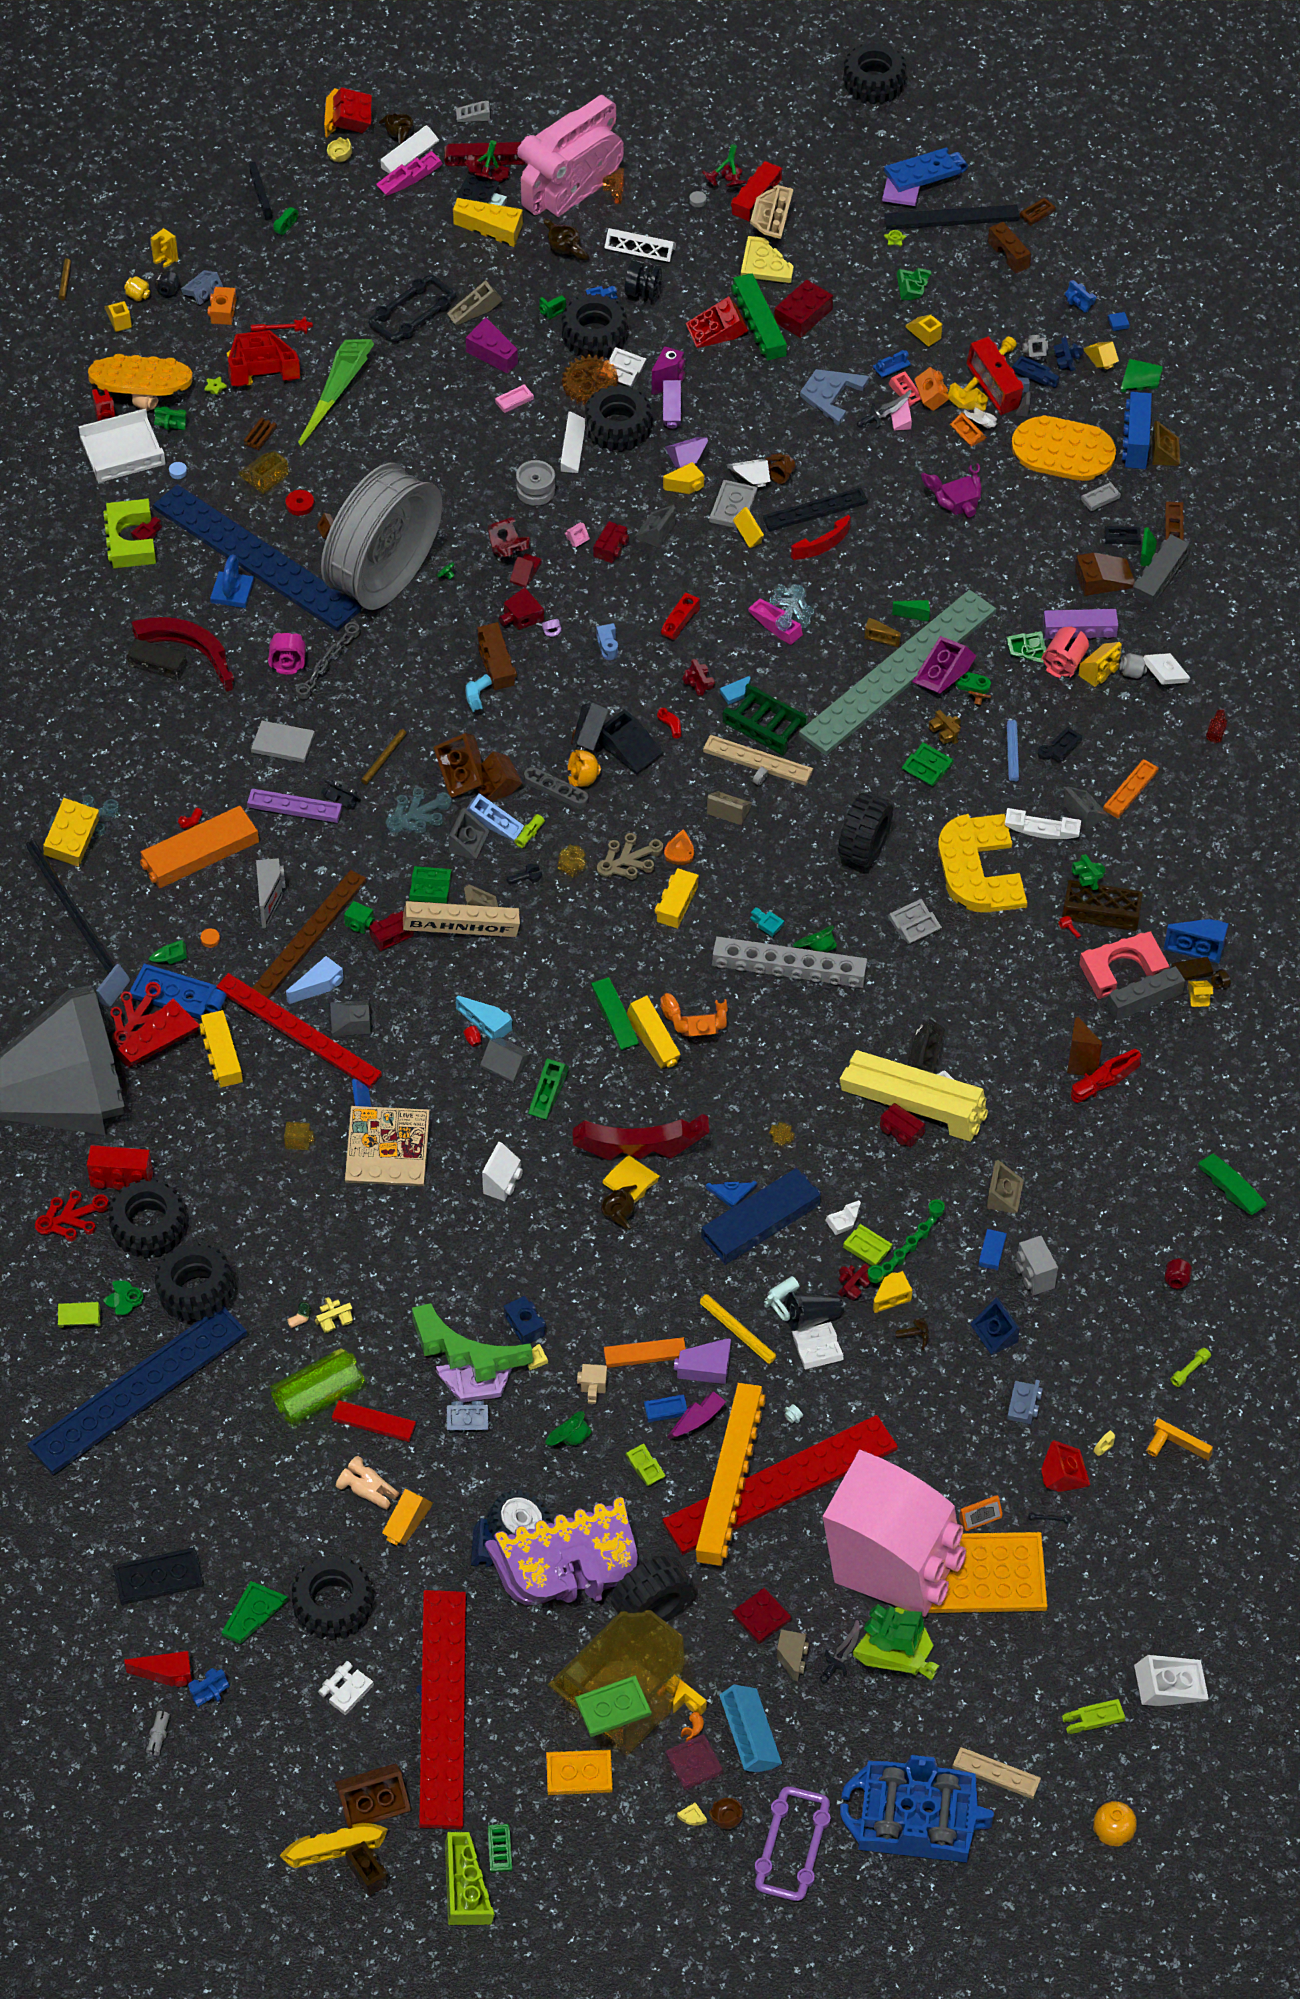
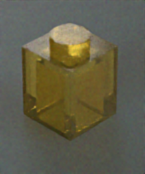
[284,1122,314,1150]

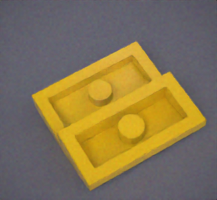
[602,1156,659,1203]

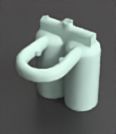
[764,1276,799,1321]

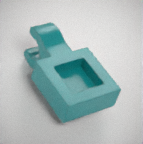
[750,907,785,937]

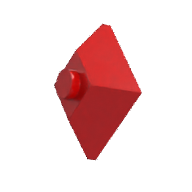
[1041,1440,1090,1492]

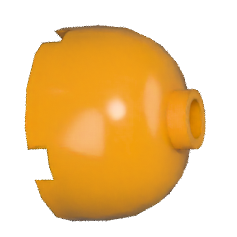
[568,750,601,787]
[1093,1801,1137,1847]

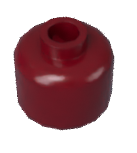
[1165,1258,1192,1289]

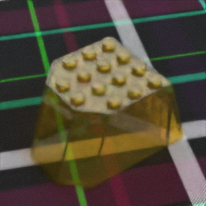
[548,1610,685,1756]

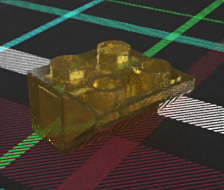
[239,451,288,493]

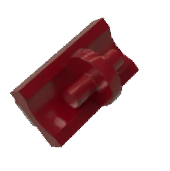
[682,659,715,696]
[837,1263,871,1301]

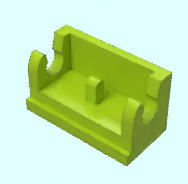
[58,1302,100,1328]

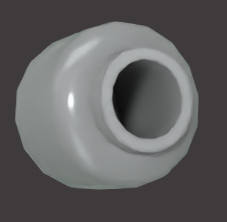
[1119,653,1148,679]

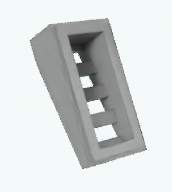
[456,101,490,122]

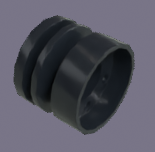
[625,260,662,301]

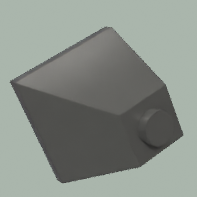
[330,1000,371,1036]

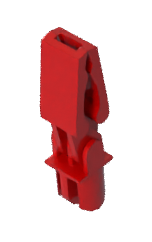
[1071,1049,1142,1103]

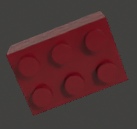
[774,279,833,338]

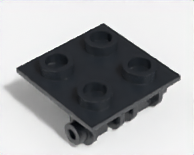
[456,174,500,203]

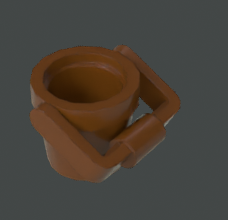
[765,453,796,484]

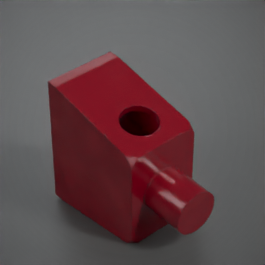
[499,587,544,630]

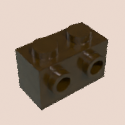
[345,1841,388,1897]

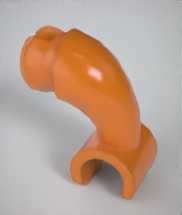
[681,1712,704,1744]

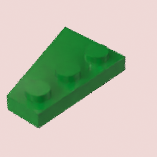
[221,1581,289,1644]

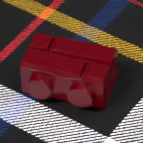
[593,521,629,563]
[369,911,414,951]
[880,1103,925,1148]

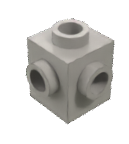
[1022,335,1048,360]

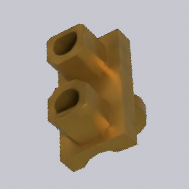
[928,710,961,744]

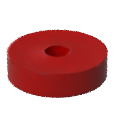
[286,490,314,516]

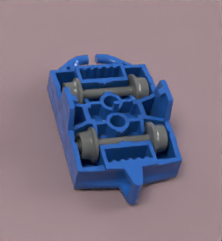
[840,1755,994,1863]

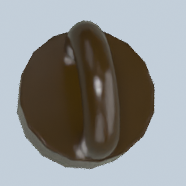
[1211,969,1231,989]

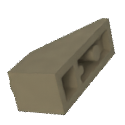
[447,280,503,326]

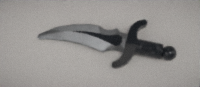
[856,390,912,429]
[820,1620,860,1683]

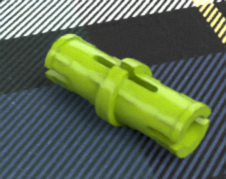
[514,814,545,848]

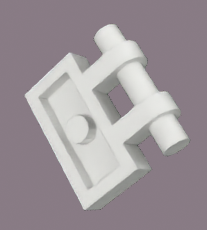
[318,1661,374,1715]

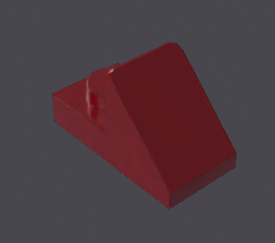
[510,553,542,588]

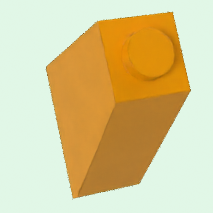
[382,1489,433,1545]

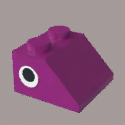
[651,346,686,395]

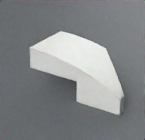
[825,1201,861,1235]

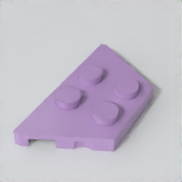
[436,1365,512,1402]

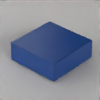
[1108,312,1130,331]

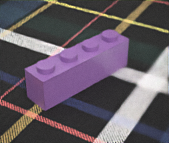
[1043,609,1118,639]

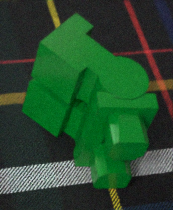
[863,1604,925,1655]

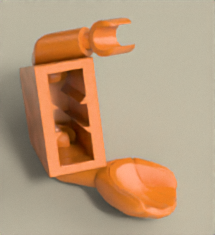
[660,993,728,1036]

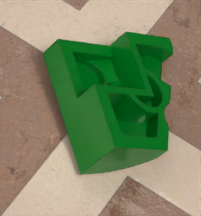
[896,268,931,300]
[1120,359,1163,392]
[1006,631,1046,663]

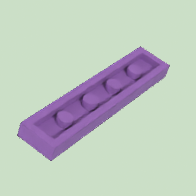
[247,789,342,823]

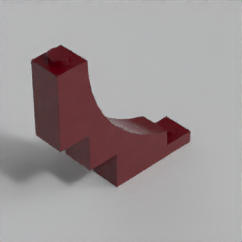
[572,1114,709,1160]

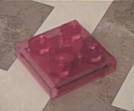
[665,1734,723,1790]

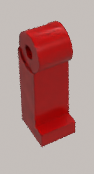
[661,592,700,640]

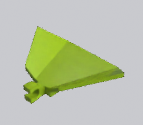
[853,1607,939,1680]

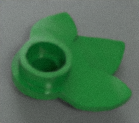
[103,1280,144,1315]

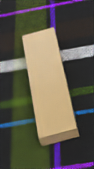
[952,1747,1041,1799]

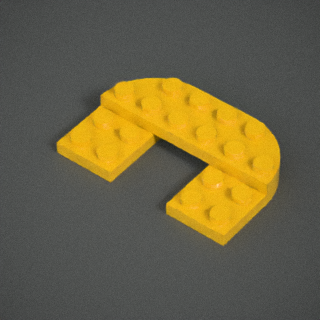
[938,814,1027,912]

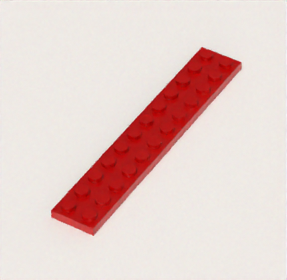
[662,1415,898,1555]
[419,1590,466,1829]

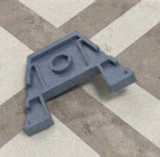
[800,369,869,425]

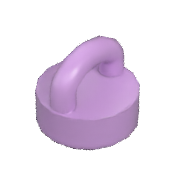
[542,619,561,637]

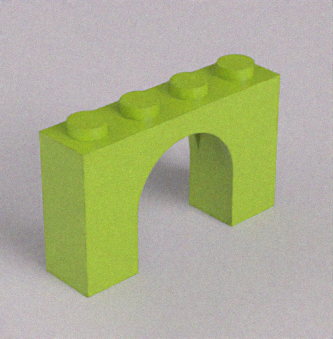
[103,499,156,568]

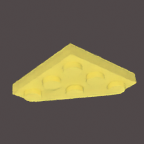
[741,236,794,283]

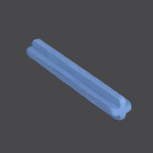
[1007,720,1019,782]

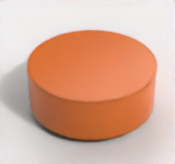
[201,928,220,948]

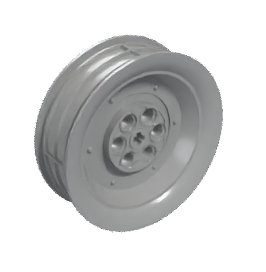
[321,463,442,610]

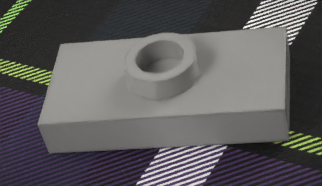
[1081,482,1121,511]

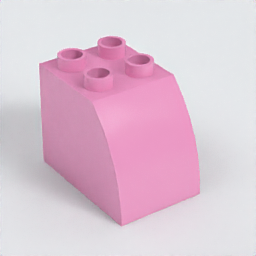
[823,1450,966,1617]

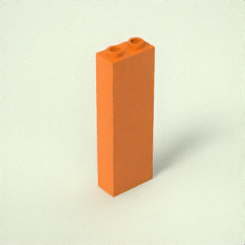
[140,806,259,889]

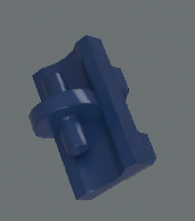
[1054,337,1084,371]

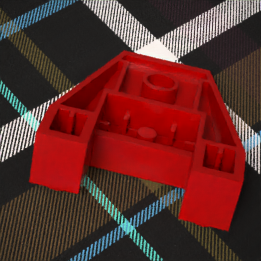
[228,330,300,387]

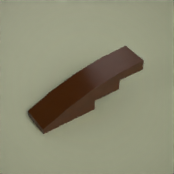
[1164,501,1184,540]

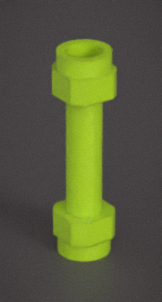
[1170,1348,1211,1387]

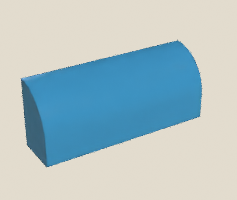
[720,1684,782,1772]

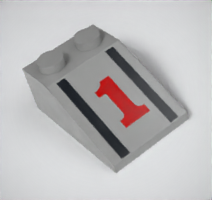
[256,858,286,928]

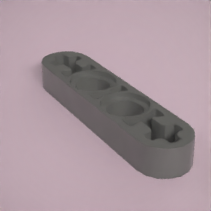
[524,767,588,809]

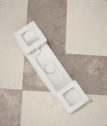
[1005,808,1081,839]

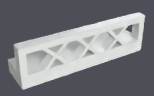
[605,228,676,262]

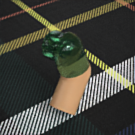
[287,1302,311,1328]

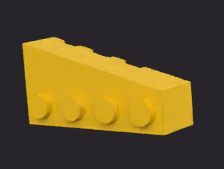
[453,198,523,247]

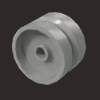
[516,460,555,506]

